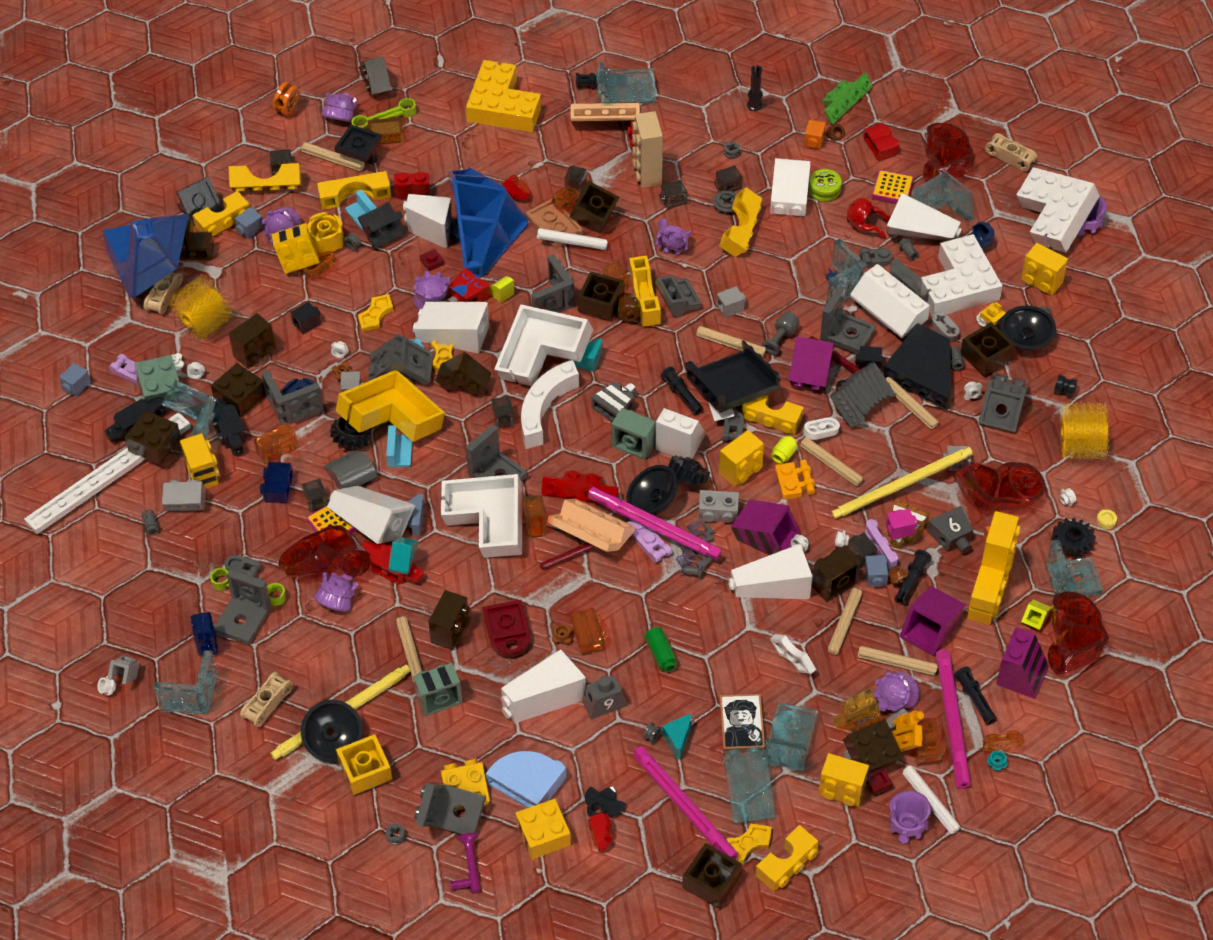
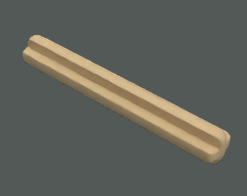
[301,142,365,171]
[696,326,766,358]
[886,377,938,429]
[801,437,863,486]
[828,588,862,655]
[396,616,422,682]
[858,646,938,675]

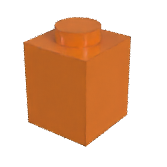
[804,120,826,149]

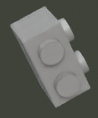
[162,480,206,511]
[698,490,739,523]

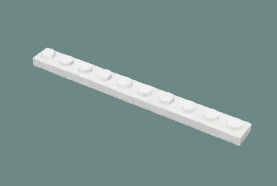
[24,412,191,534]

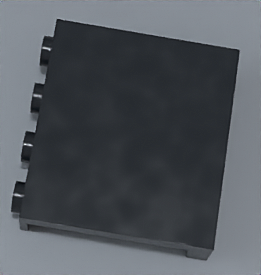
[684,340,781,413]

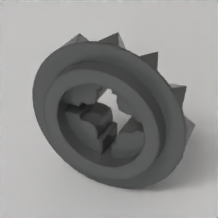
[713,191,737,214]

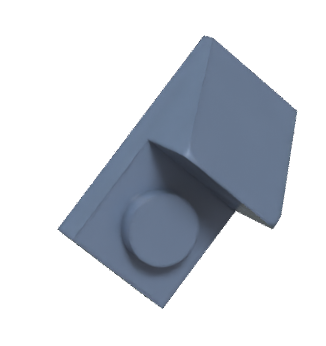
[408,494,425,537]

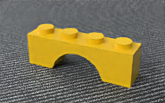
[229,163,302,192]
[317,171,391,210]
[719,187,763,257]
[629,256,661,327]

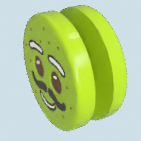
[808,169,842,202]

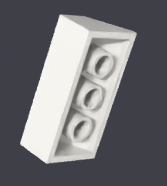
[850,264,930,338]

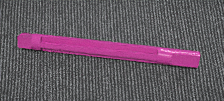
[588,487,722,561]
[936,649,971,789]
[633,746,738,860]

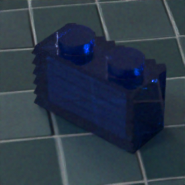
[260,462,293,504]
[190,612,218,657]

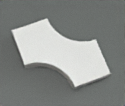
[770,634,816,674]

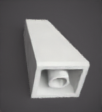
[886,193,962,241]
[728,544,812,599]

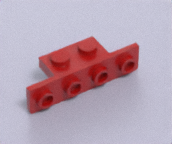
[541,470,619,503]

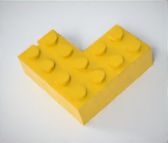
[466,60,541,132]
[336,370,445,442]
[967,511,1021,625]

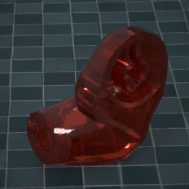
[923,123,975,188]
[953,462,1046,512]
[279,525,371,579]
[1048,591,1109,675]

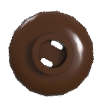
[617,295,641,322]

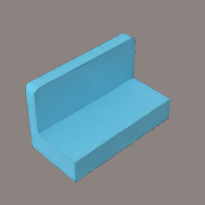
[345,189,377,231]
[386,426,412,467]

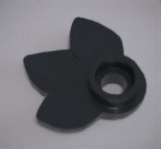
[585,786,626,818]

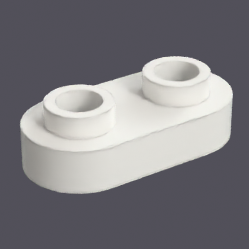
[803,417,840,440]

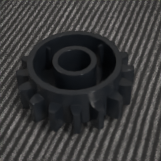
[330,417,372,450]
[668,455,710,486]
[1051,517,1096,558]

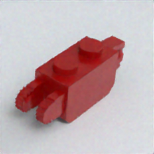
[361,541,424,585]

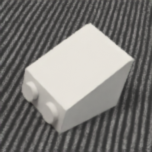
[770,158,810,216]
[403,194,453,248]
[656,408,706,459]

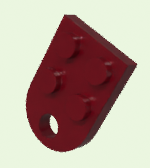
[482,599,530,657]

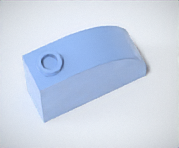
[486,751,567,808]

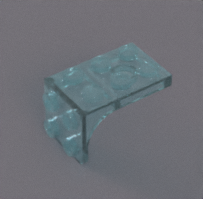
[596,62,656,104]
[763,702,818,771]
[721,747,775,823]

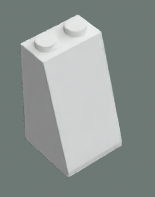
[413,302,489,354]
[327,486,415,544]
[501,650,586,723]

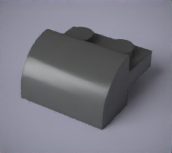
[655,275,702,316]
[324,449,378,489]

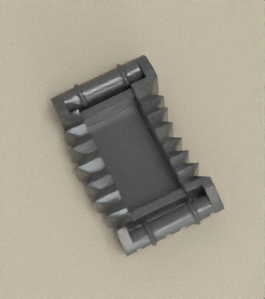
[830,361,895,428]

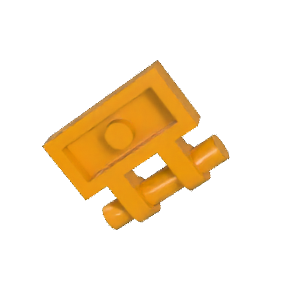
[775,460,815,500]
[892,710,924,752]

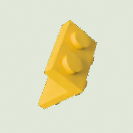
[440,759,490,811]

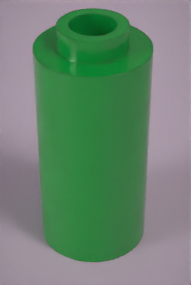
[644,627,678,672]

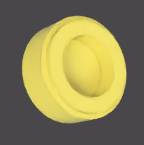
[1096,510,1117,529]

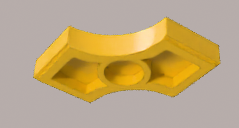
[358,294,394,333]
[430,341,454,371]
[726,823,772,864]

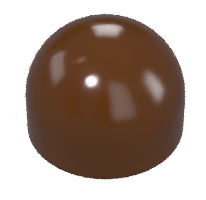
[827,123,845,141]

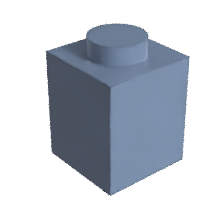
[235,207,264,239]
[59,363,91,397]
[864,555,888,587]

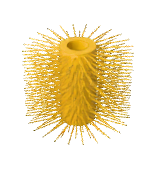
[168,275,232,342]
[1059,402,1110,459]

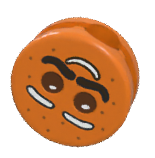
[273,81,300,116]

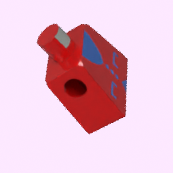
[446,268,491,302]

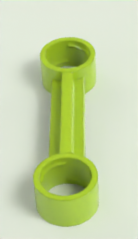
[352,98,416,130]
[210,568,286,606]

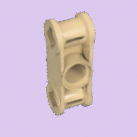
[985,133,1037,171]
[144,272,183,315]
[240,671,293,728]

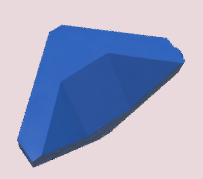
[448,167,528,278]
[102,214,189,298]

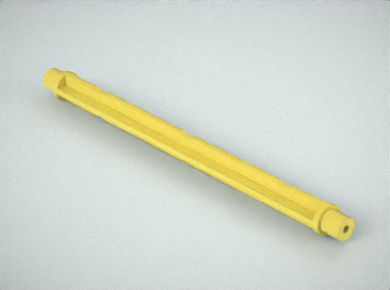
[831,447,973,519]
[270,665,411,760]

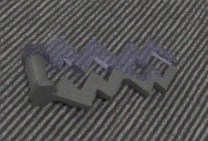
[676,521,714,579]

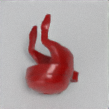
[846,198,891,239]

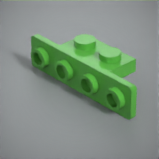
[822,73,872,124]

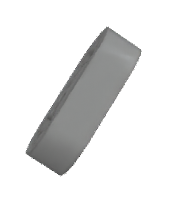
[931,312,960,343]

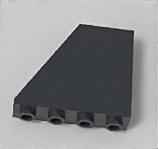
[883,323,951,410]

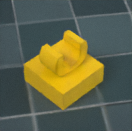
[979,302,1006,326]

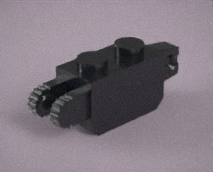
[104,398,167,443]
[211,399,246,457]

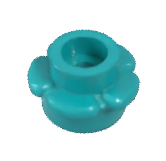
[987,750,1008,770]

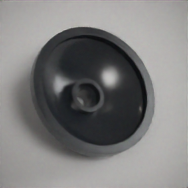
[1000,305,1056,351]
[626,465,679,515]
[300,700,363,762]

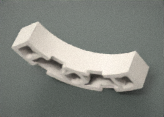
[521,360,579,449]

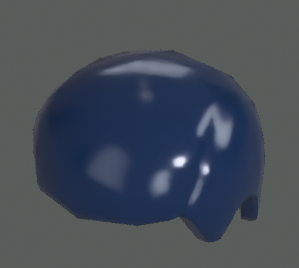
[968,221,995,249]

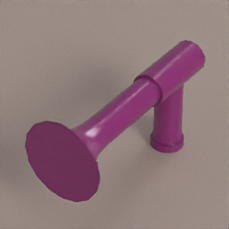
[450,833,480,894]

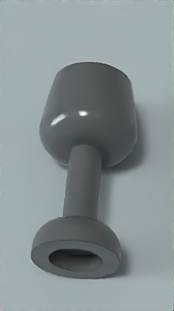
[762,311,799,355]

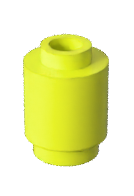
[771,436,798,464]

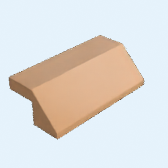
[571,103,640,121]
[547,499,636,552]

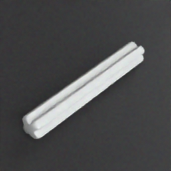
[537,228,607,250]
[903,765,960,834]

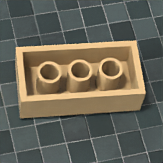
[632,111,663,188]

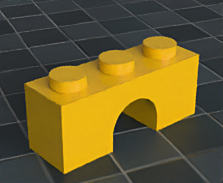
[193,191,250,236]
[742,395,804,435]
[755,825,819,892]

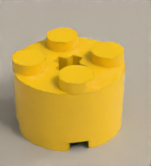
[307,212,344,255]

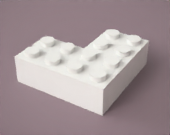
[1016,167,1100,253]
[920,234,1002,317]
[494,305,593,386]
[441,474,523,558]

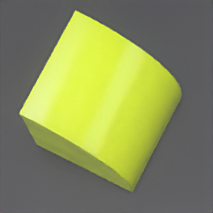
[490,276,515,303]
[1021,599,1052,630]

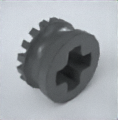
[724,142,740,159]
[343,233,361,251]
[643,722,661,743]
[386,824,406,845]

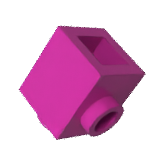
[885,508,918,540]

